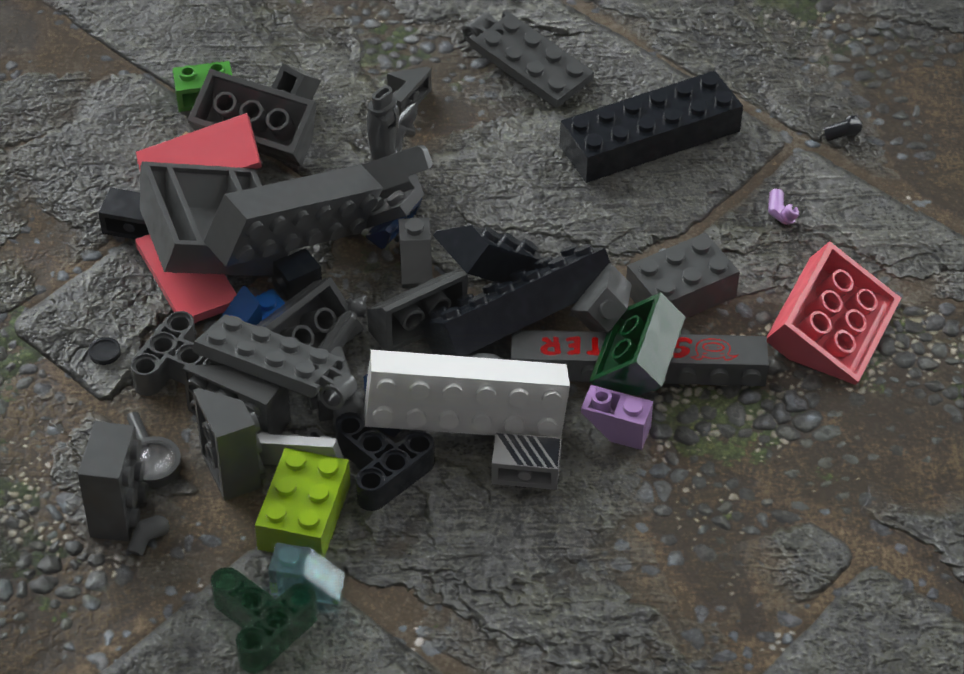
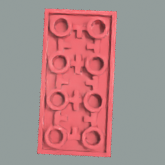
[136,113,262,170]
[135,234,236,324]

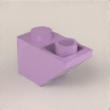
[581,385,653,450]

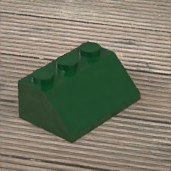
[589,292,685,396]

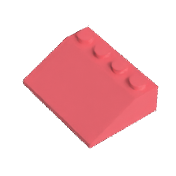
[767,241,901,385]

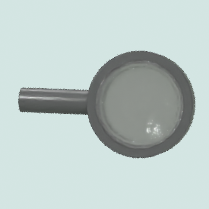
[127,412,182,488]

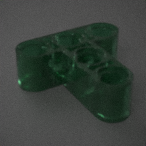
[210,567,318,673]

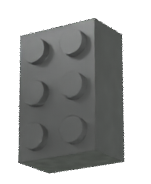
[626,232,740,319]
[78,421,148,542]

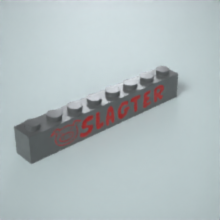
[511,330,769,386]

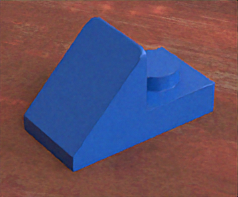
[220,286,285,326]

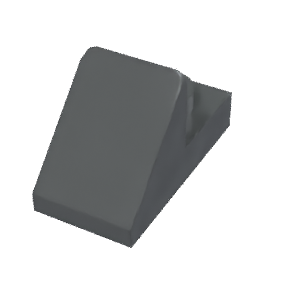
[387,67,432,116]

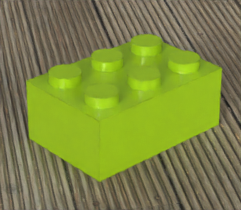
[255,447,351,563]

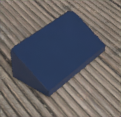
[366,198,423,249]

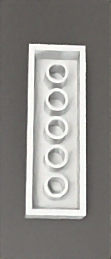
[364,350,570,438]

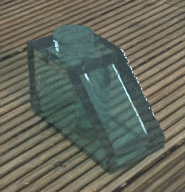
[268,543,345,605]

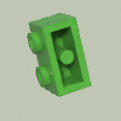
[172,61,232,112]

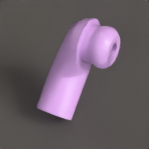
[768,189,799,224]

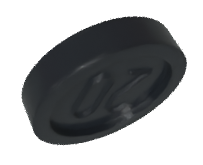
[88,337,121,365]

